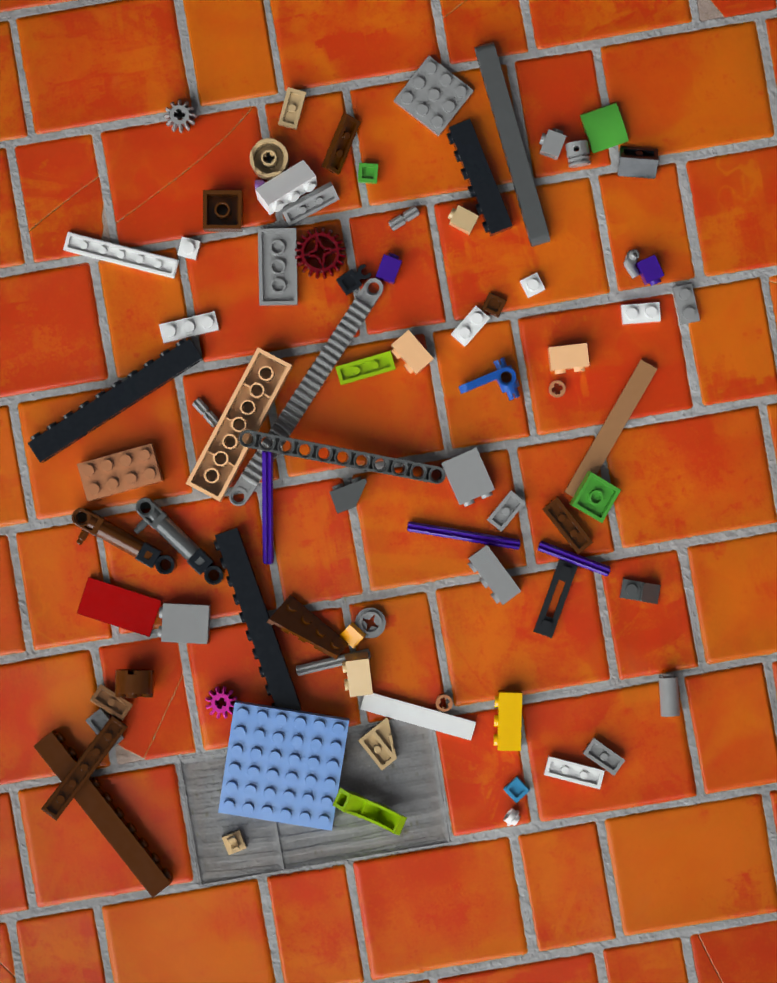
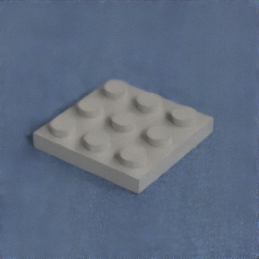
[394,56,474,137]

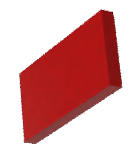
[77,577,162,637]

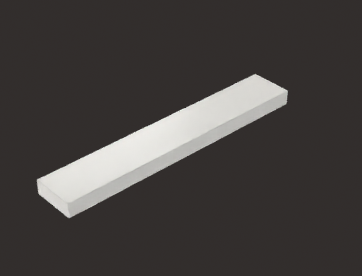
[63,232,179,279]
[360,693,476,741]

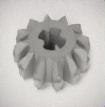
[164,100,197,133]

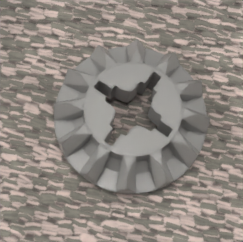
[355,608,386,638]

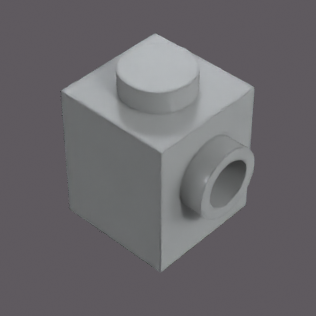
[539,128,566,160]

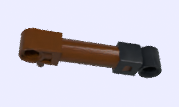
[72,508,176,574]

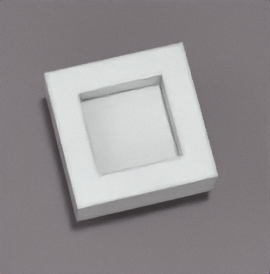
[177,237,201,260]
[520,273,546,298]

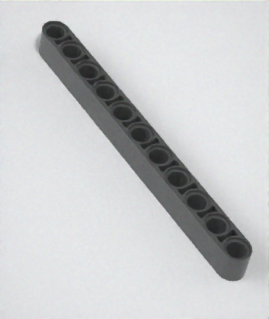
[474,42,550,247]
[238,430,446,484]

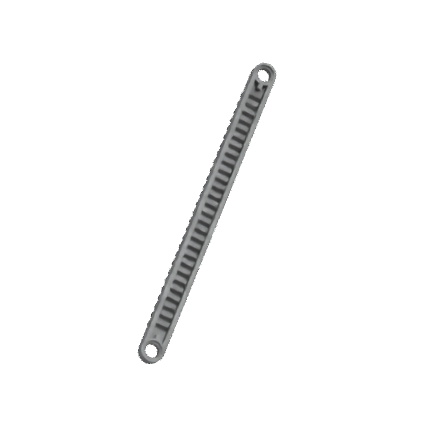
[229,278,383,506]

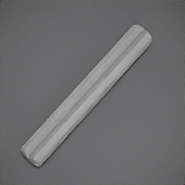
[296,649,371,676]

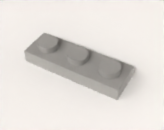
[281,182,340,226]

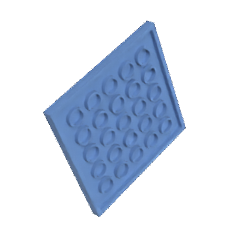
[218,700,350,831]

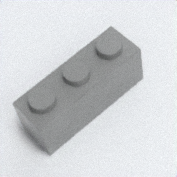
[468,545,521,605]

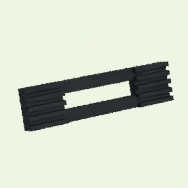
[533,559,578,638]

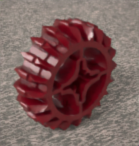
[295,227,346,279]

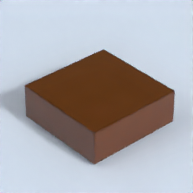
[481,292,507,318]

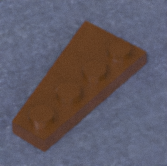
[267,595,348,659]

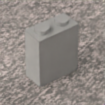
[441,448,495,507]
[158,603,211,644]

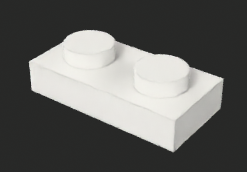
[621,302,661,325]
[451,306,490,347]

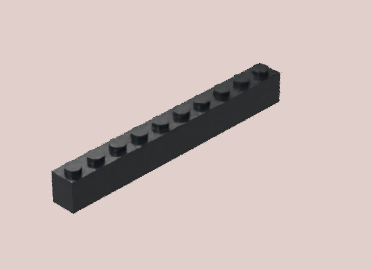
[28,338,204,463]
[213,528,302,710]

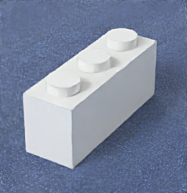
[255,160,317,215]

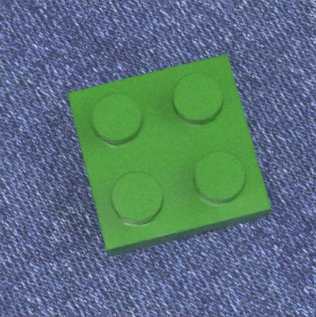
[569,471,621,523]

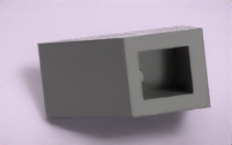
[330,476,367,513]

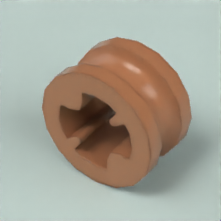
[549,380,566,398]
[436,694,453,712]

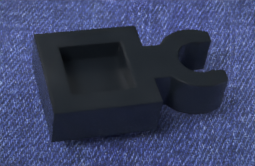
[336,264,372,296]

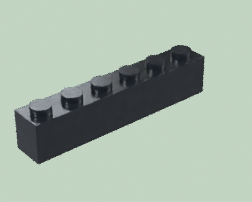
[446,119,513,237]

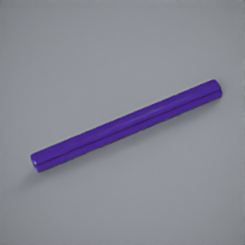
[262,451,274,564]
[407,521,520,550]

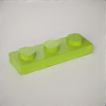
[335,351,396,385]

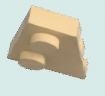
[358,717,397,770]

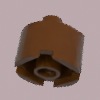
[115,669,154,698]

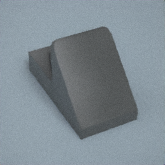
[619,579,661,604]

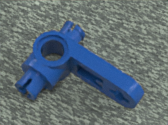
[458,357,520,401]

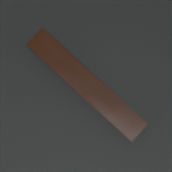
[41,715,128,821]

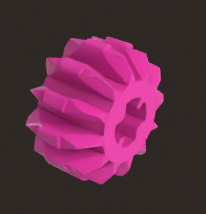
[205,686,238,719]

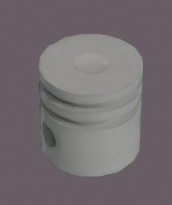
[565,140,591,168]

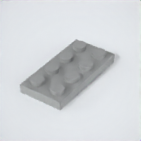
[258,228,298,306]

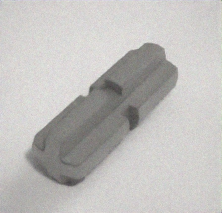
[388,206,420,231]
[192,398,219,427]

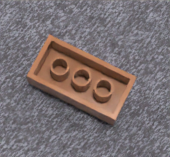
[77,443,164,501]

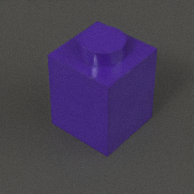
[376,253,402,284]
[636,255,665,286]

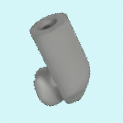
[624,249,640,279]

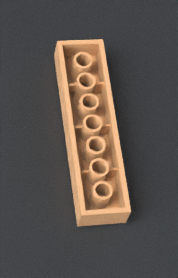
[186,347,293,502]

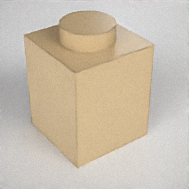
[448,205,479,235]

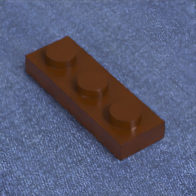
[322,113,361,175]
[542,497,593,554]

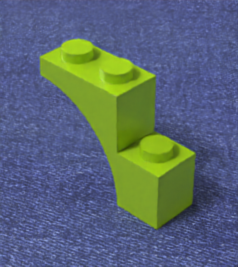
[333,788,407,835]

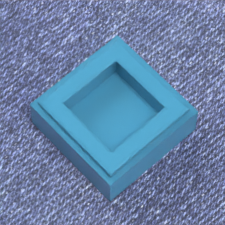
[503,776,530,803]

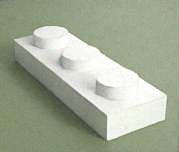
[159,311,220,344]
[544,756,605,789]

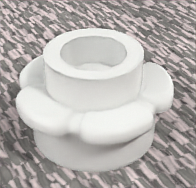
[503,808,521,826]

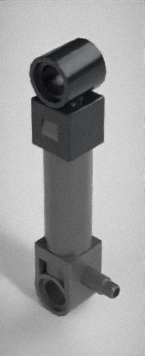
[134,498,225,585]

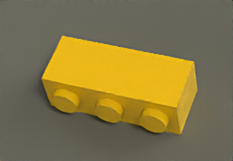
[493,691,522,751]

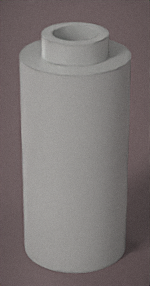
[659,673,680,717]

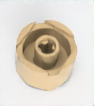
[250,138,289,180]

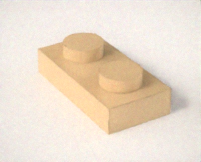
[278,87,307,130]

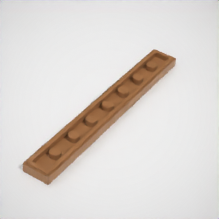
[564,360,657,497]

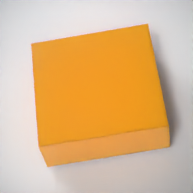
[340,622,366,649]

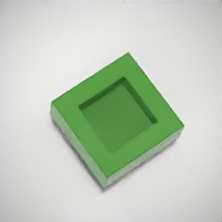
[358,163,378,184]

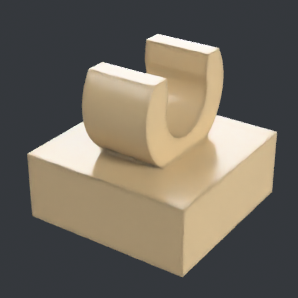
[222,830,247,855]

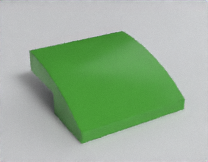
[580,102,629,153]

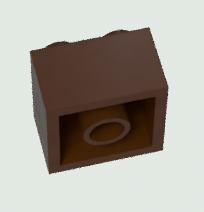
[203,190,243,232]

